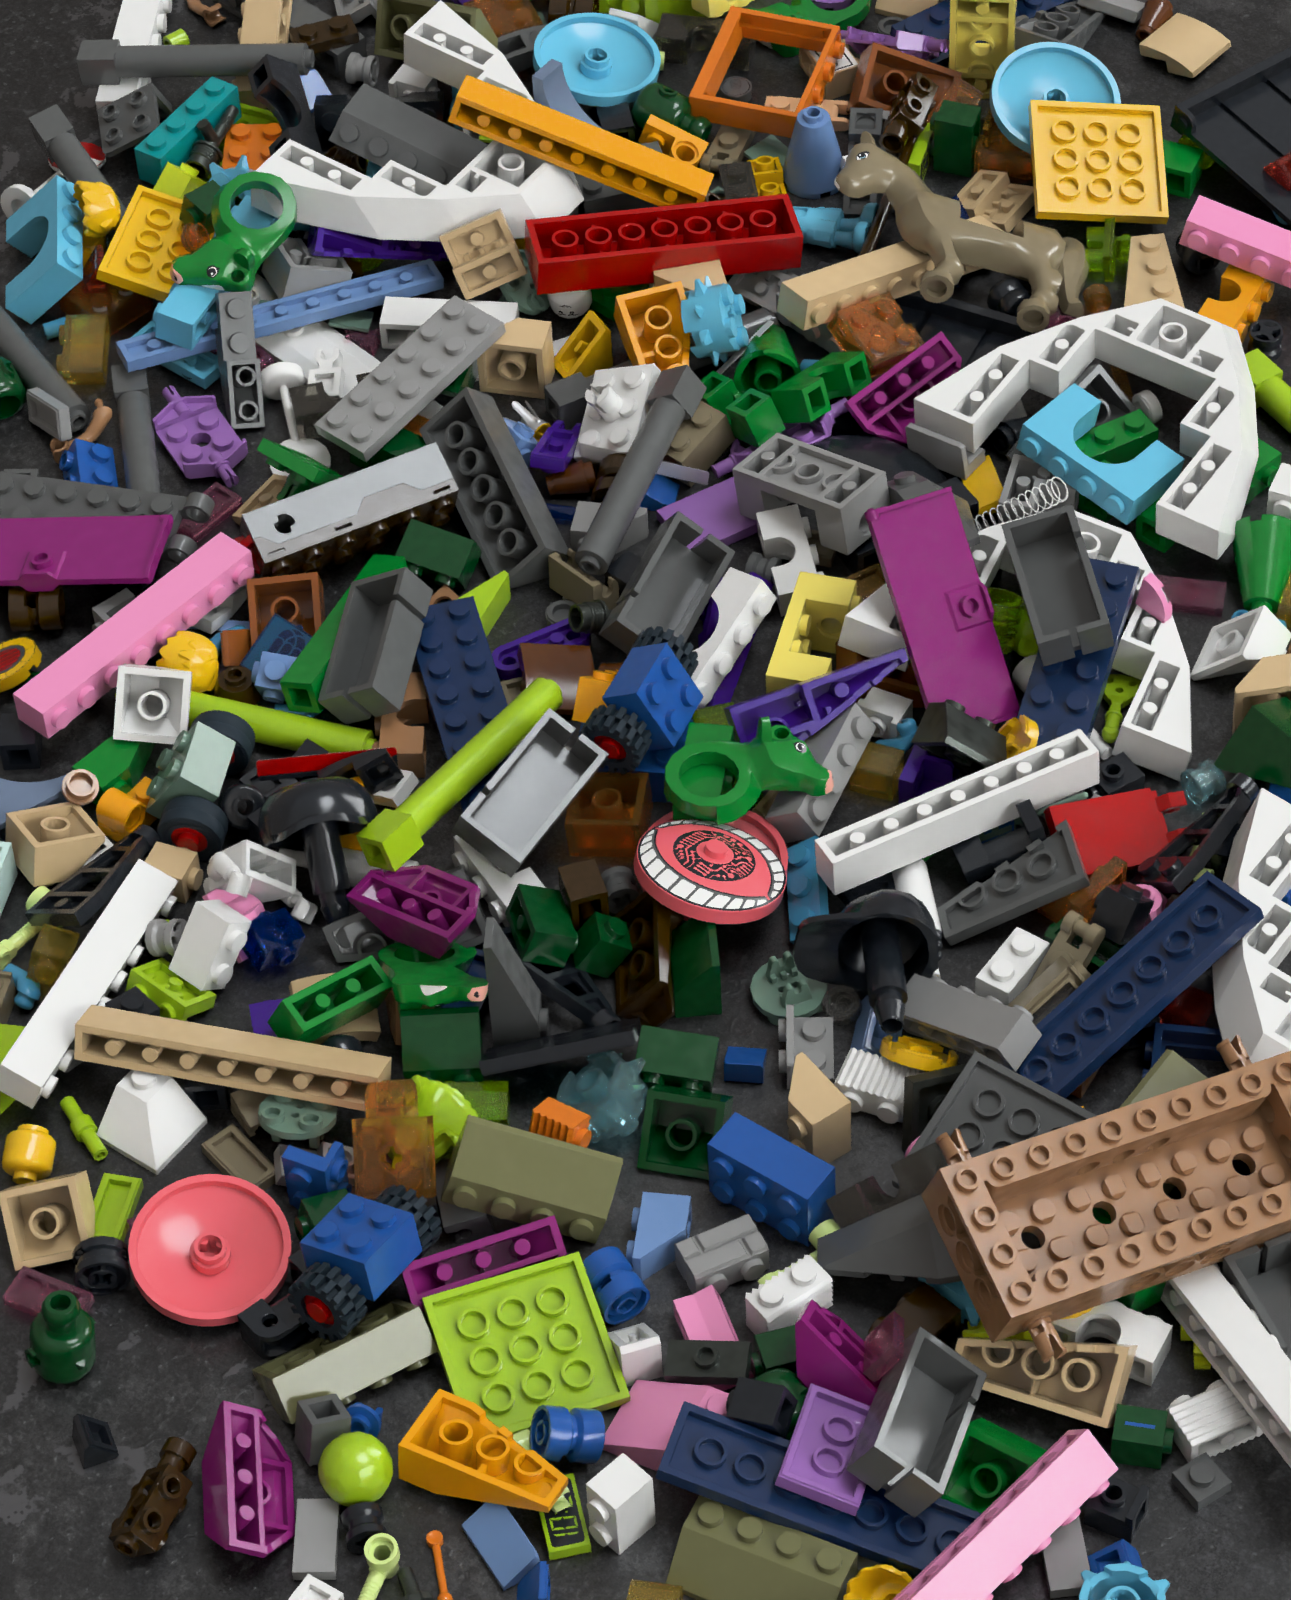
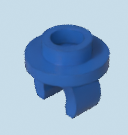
[346,1402,383,1437]

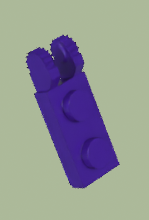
[530,420,582,473]

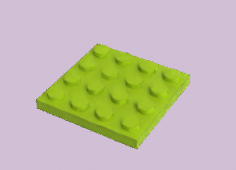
[422,1251,631,1434]

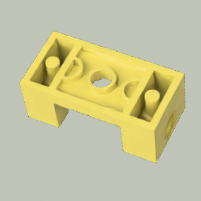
[949,0,1017,99]
[766,571,862,694]

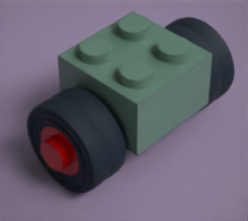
[145,710,255,861]

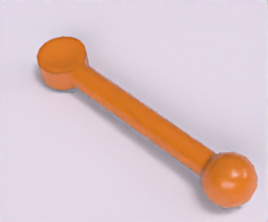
[426,1530,453,1600]

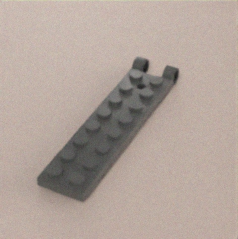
[0,471,215,564]

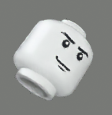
[547,289,592,319]

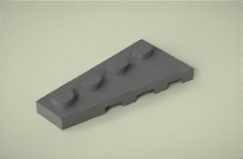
[937,820,1090,946]

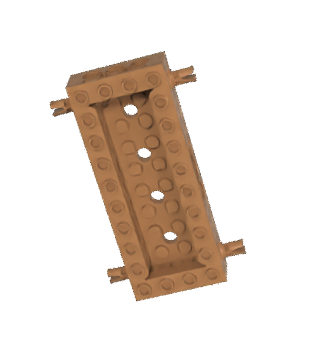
[921,1035,1291,1364]

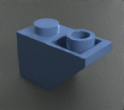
[626,1192,692,1281]

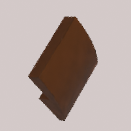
[517,643,594,715]

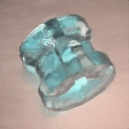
[1180,759,1227,805]

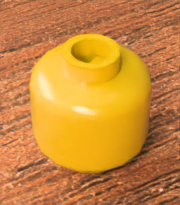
[2,1124,56,1185]

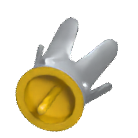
[504,401,551,442]

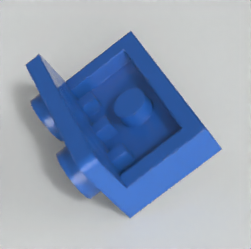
[59,438,118,487]
[281,1141,352,1210]

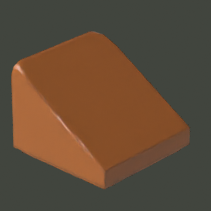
[220,629,252,667]

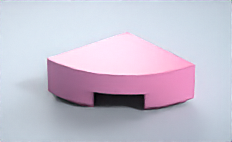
[1135,573,1172,624]

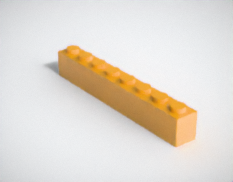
[448,75,714,206]

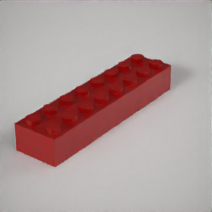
[524,194,804,295]

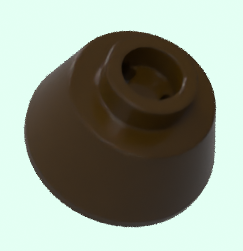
[213,666,262,705]

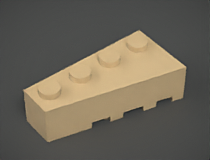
[1124,233,1185,308]
[955,1337,1138,1428]

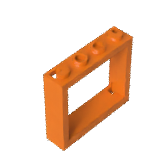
[689,6,845,138]

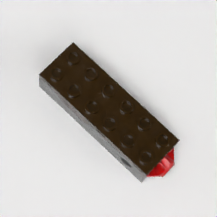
[233,442,459,578]

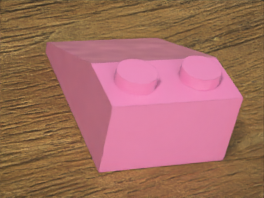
[603,1380,729,1471]

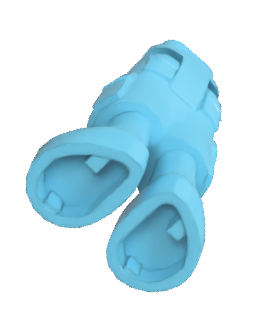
[793,202,879,254]

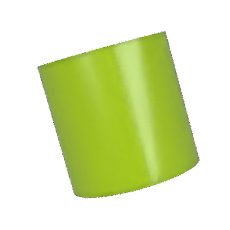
[163,28,190,45]

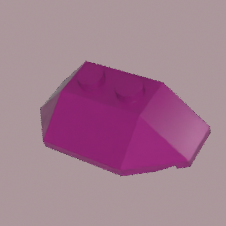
[844,331,962,446]
[346,865,481,959]
[401,1215,567,1312]
[795,1300,887,1406]
[202,1400,295,1558]

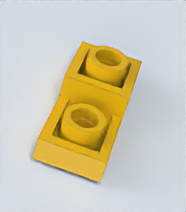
[746,155,787,197]
[961,455,1003,515]

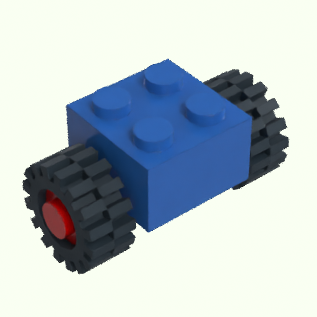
[579,626,704,774]
[288,1184,442,1341]

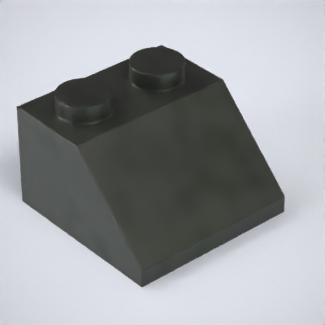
[911,699,1007,775]

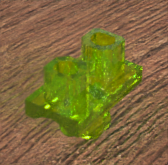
[1085,217,1131,282]

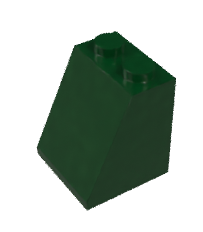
[1214,697,1291,788]

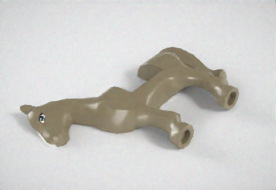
[834,131,1091,333]

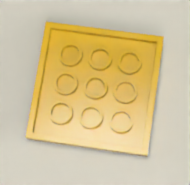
[1028,100,1169,224]
[96,184,215,302]

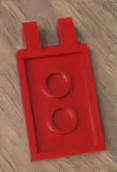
[1044,788,1188,878]

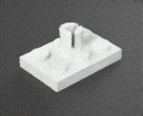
[573,363,661,463]

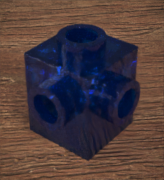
[242,907,306,972]

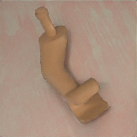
[186,0,227,27]
[50,398,112,464]

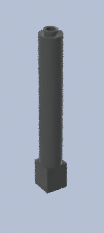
[76,39,315,85]
[28,104,127,243]
[0,305,91,433]
[544,308,779,430]
[111,364,162,493]
[575,365,707,575]

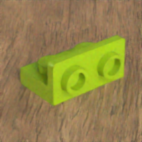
[125,957,217,1021]

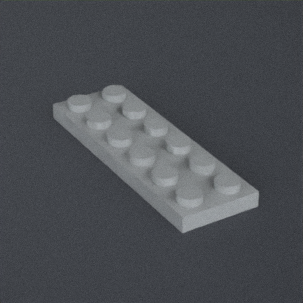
[314,295,506,462]

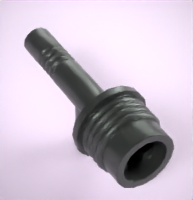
[186,105,239,179]
[568,599,612,635]

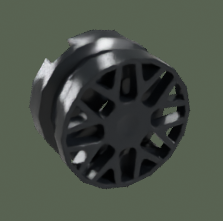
[72,1236,131,1296]

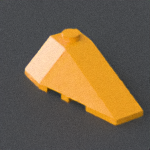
[614,281,690,373]
[398,1389,568,1513]

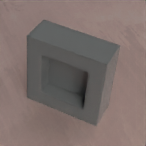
[1171,1452,1232,1512]

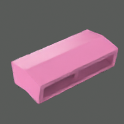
[673,1285,755,1391]

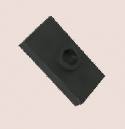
[663,1340,753,1385]

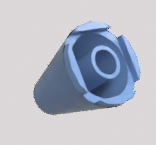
[782,106,842,199]

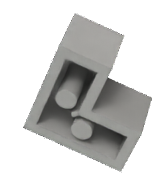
[261,237,353,299]
[998,454,1079,524]

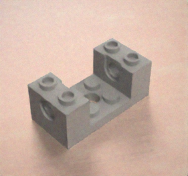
[732,433,891,555]

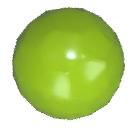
[318,1431,393,1507]

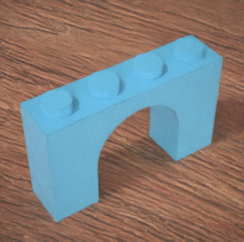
[5,175,83,324]
[1016,383,1185,525]

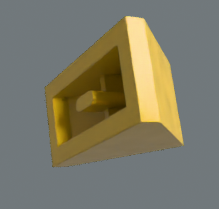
[554,310,613,378]

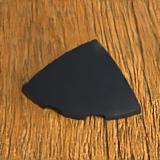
[810,435,947,484]

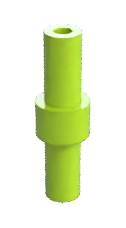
[60,1096,108,1161]

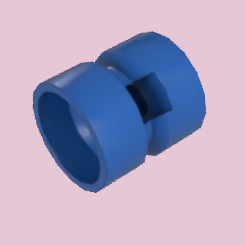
[583,1246,650,1325]
[530,1405,605,1464]

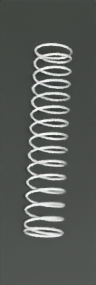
[973,476,1068,531]

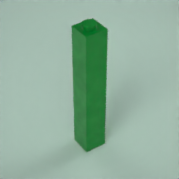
[279,554,408,713]

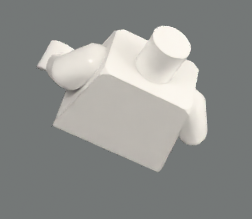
[203,839,318,925]

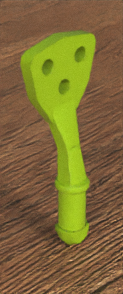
[1102,674,1142,743]

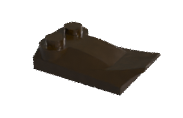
[614,891,684,1027]

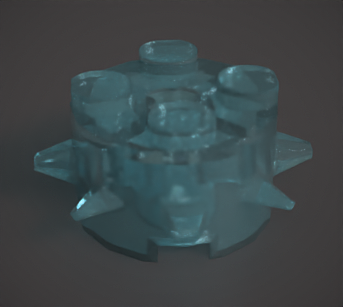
[557,1050,649,1143]

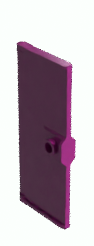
[864,486,1020,724]
[0,514,174,592]

